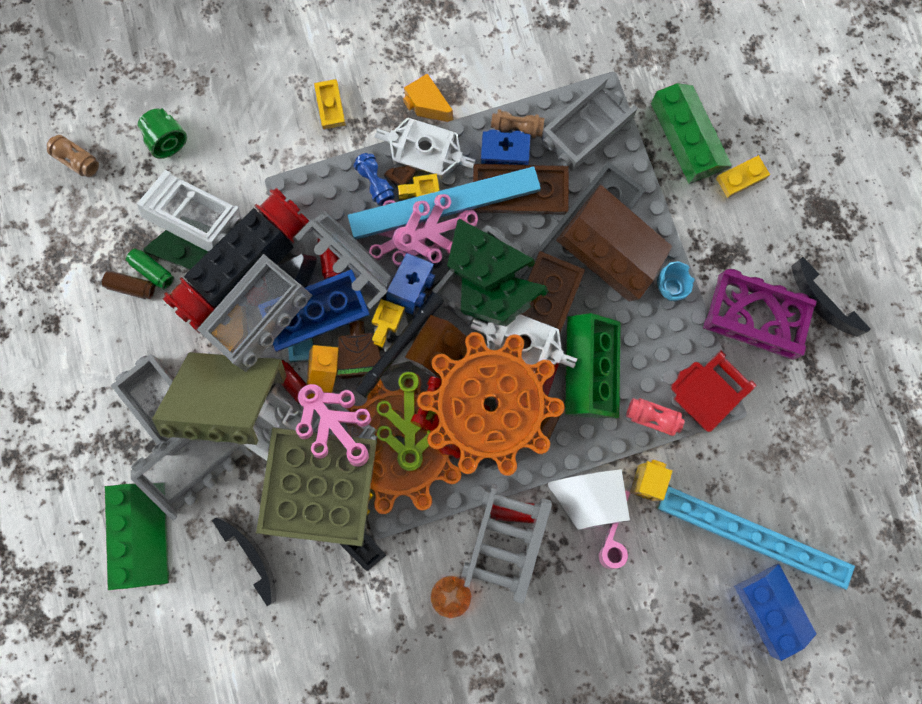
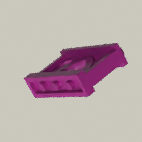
[703,269,817,360]

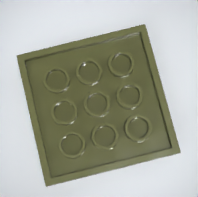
[256,427,377,546]

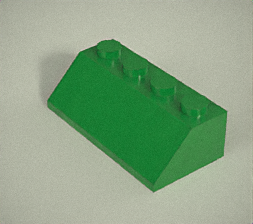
[651,83,732,184]
[565,313,621,419]
[105,482,169,590]

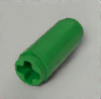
[126,248,174,290]

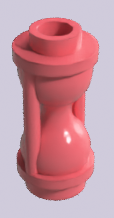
[626,398,685,436]

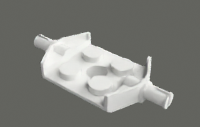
[375,118,476,180]
[471,314,577,368]

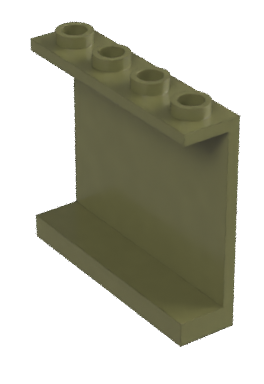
[152,352,287,445]

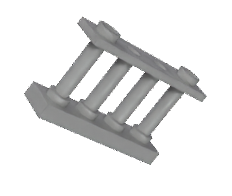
[461,483,552,604]

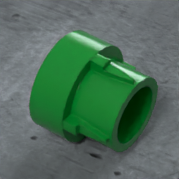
[137,108,187,159]

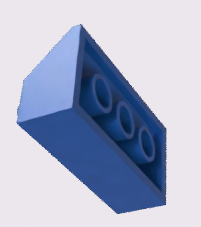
[259,269,370,352]

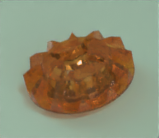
[431,576,471,618]

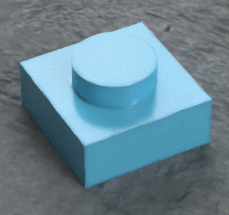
[288,338,314,363]

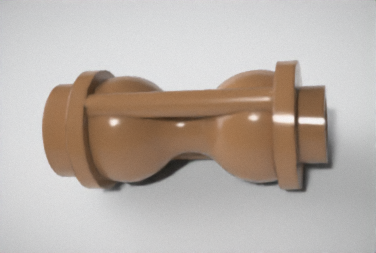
[491,109,545,139]
[47,135,99,177]

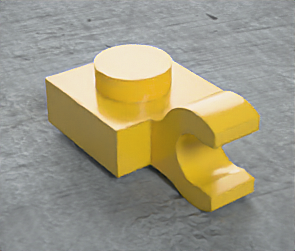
[398,174,440,200]
[372,299,405,347]

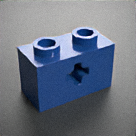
[481,129,530,165]
[386,253,435,315]

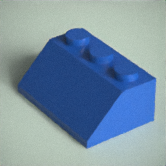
[734,564,817,661]

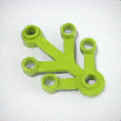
[377,372,435,471]

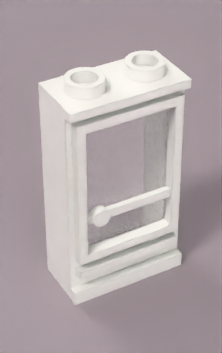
[137,170,242,252]

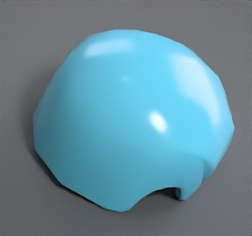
[657,261,695,301]

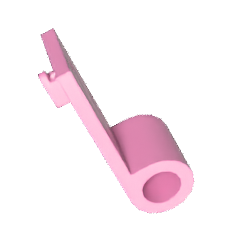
[599,490,630,570]

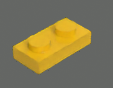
[314,79,346,130]
[716,155,770,198]

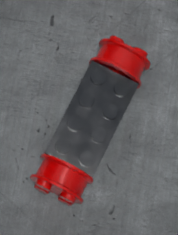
[163,188,309,333]

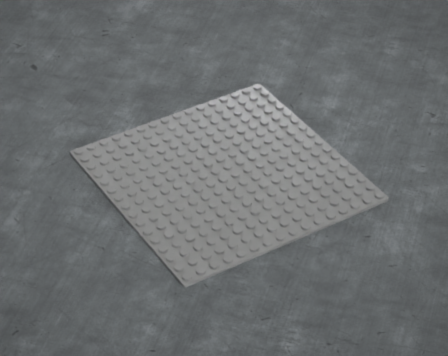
[265,72,747,539]

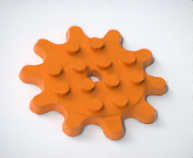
[417,332,565,476]
[336,373,461,514]

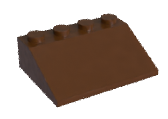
[556,184,672,302]

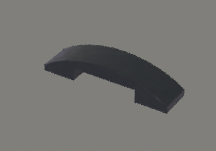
[791,257,871,337]
[212,517,276,606]

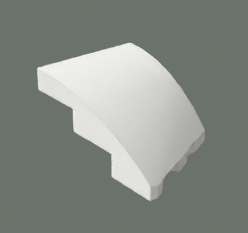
[243,383,303,461]
[548,469,630,530]

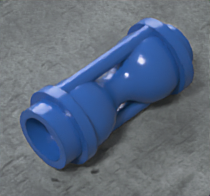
[353,153,395,206]

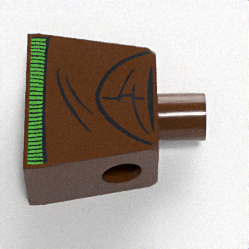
[336,321,386,380]

